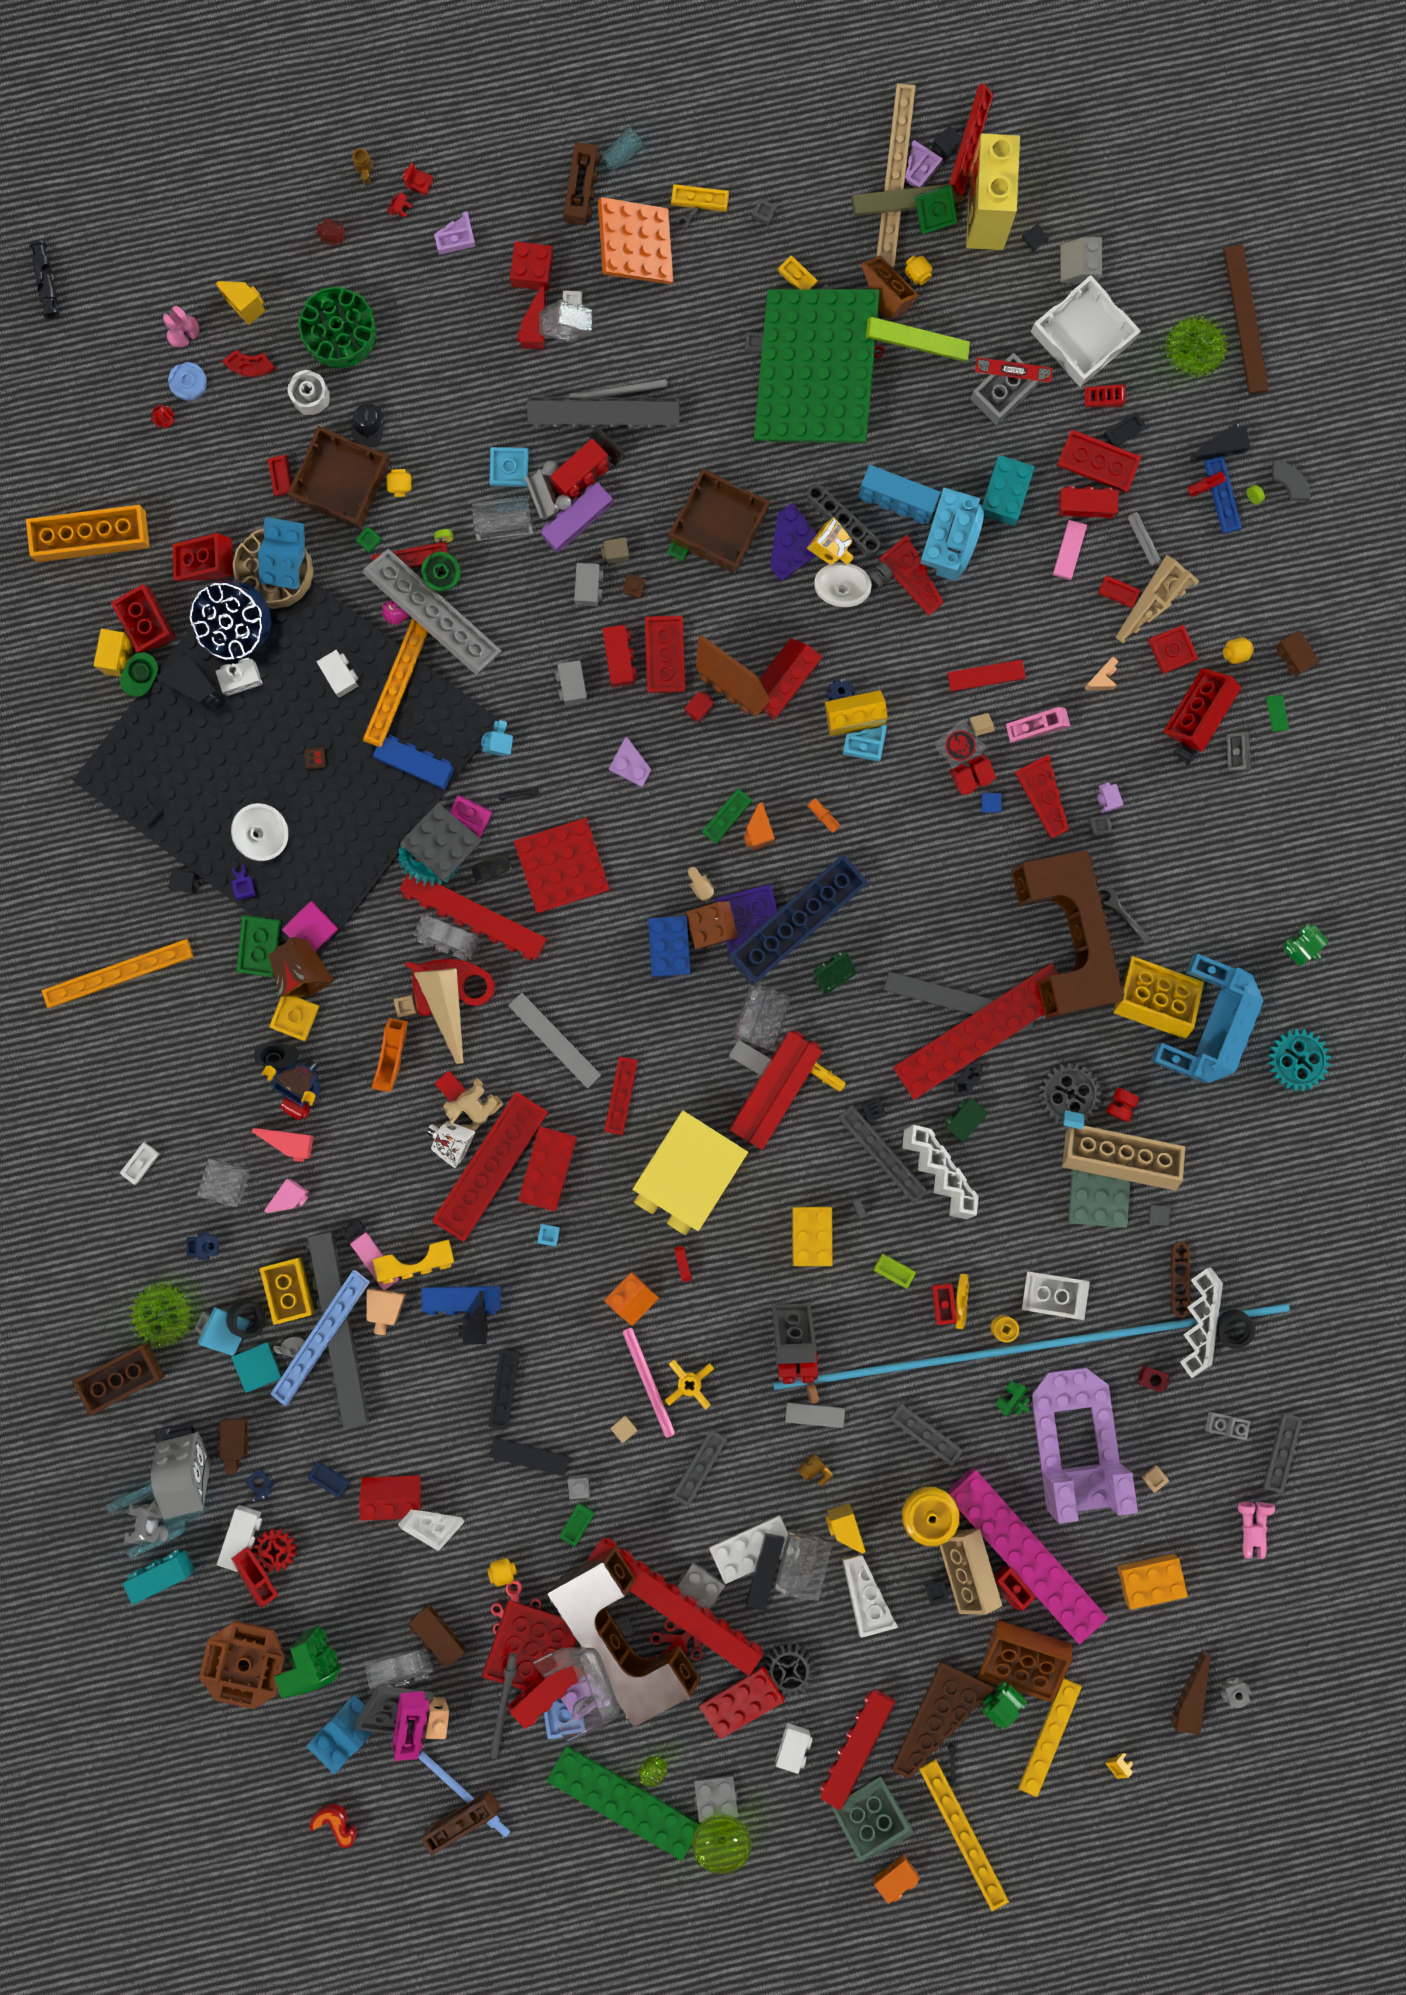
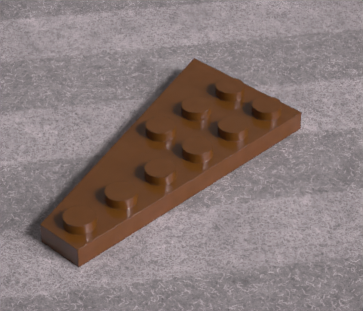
[891,1661,995,1779]

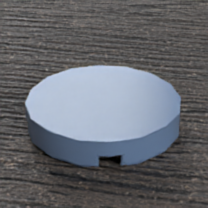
[168,362,207,401]

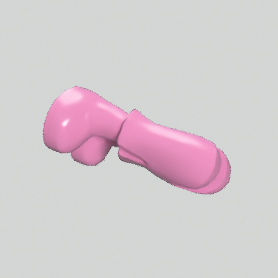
[163,306,200,347]
[1238,1502,1275,1559]

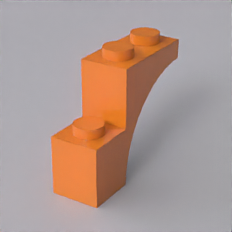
[372,1018,408,1092]

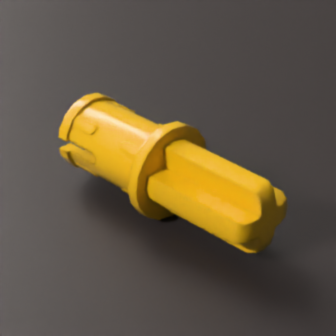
[810,1062,845,1091]

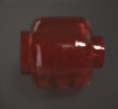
[317,218,345,246]

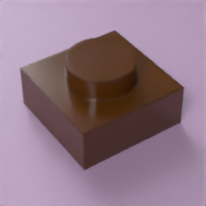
[622,574,646,599]

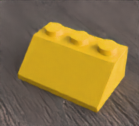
[825,690,887,736]
[825,1503,866,1553]

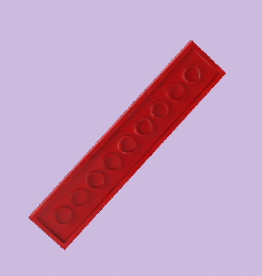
[893,963,1059,1100]

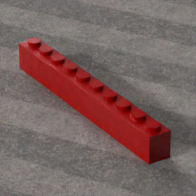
[588,1537,764,1676]

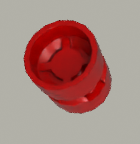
[1105,1088,1140,1123]

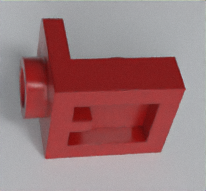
[402,163,434,196]

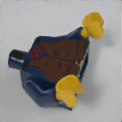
[262,1060,320,1108]

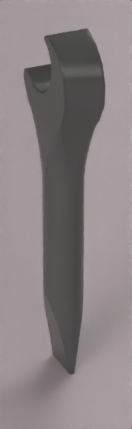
[1102,888,1151,944]

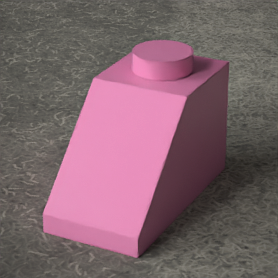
[264,1179,309,1213]

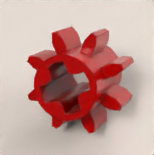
[151,404,175,429]

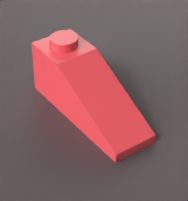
[252,1128,313,1162]

